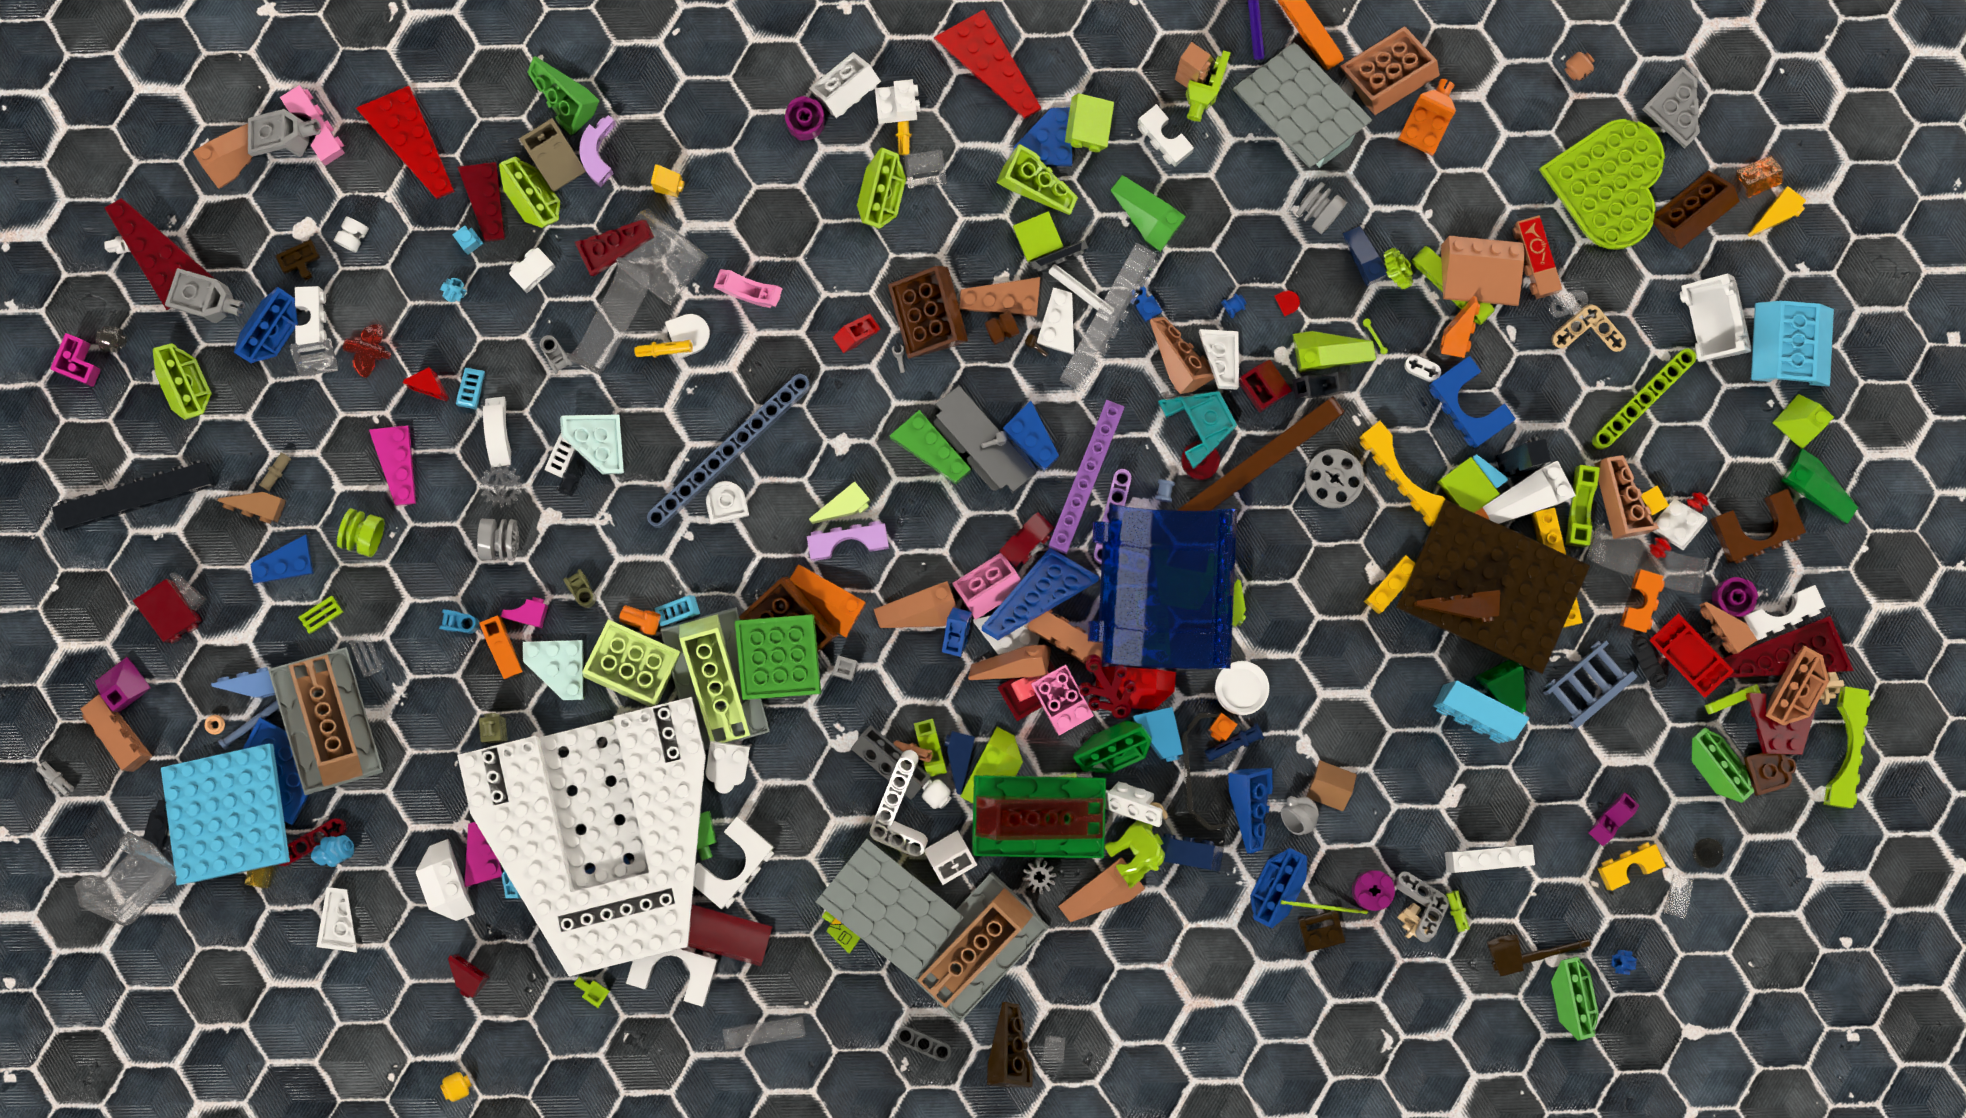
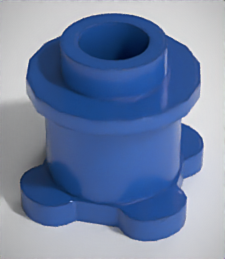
[1221,293,1247,318]

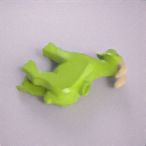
[1104,802,1168,889]

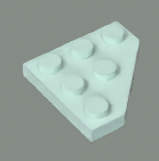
[560,415,624,474]
[523,640,584,700]

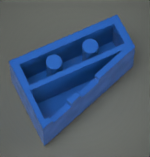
[1003,401,1059,472]

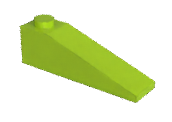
[1293,331,1376,373]

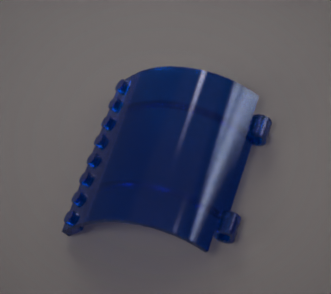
[1088,504,1237,669]

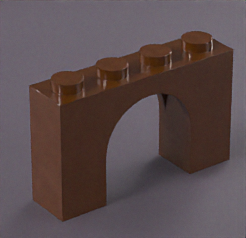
[1710,489,1806,564]

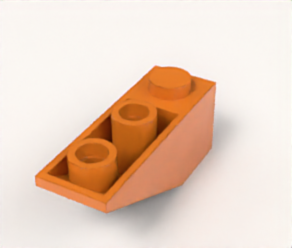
[1440,296,1480,358]
[479,615,523,679]

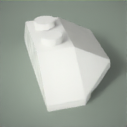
[416,839,476,921]

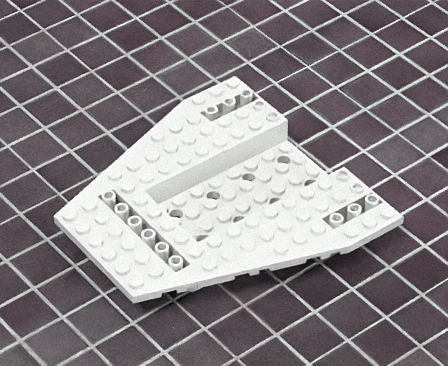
[457,697,706,976]

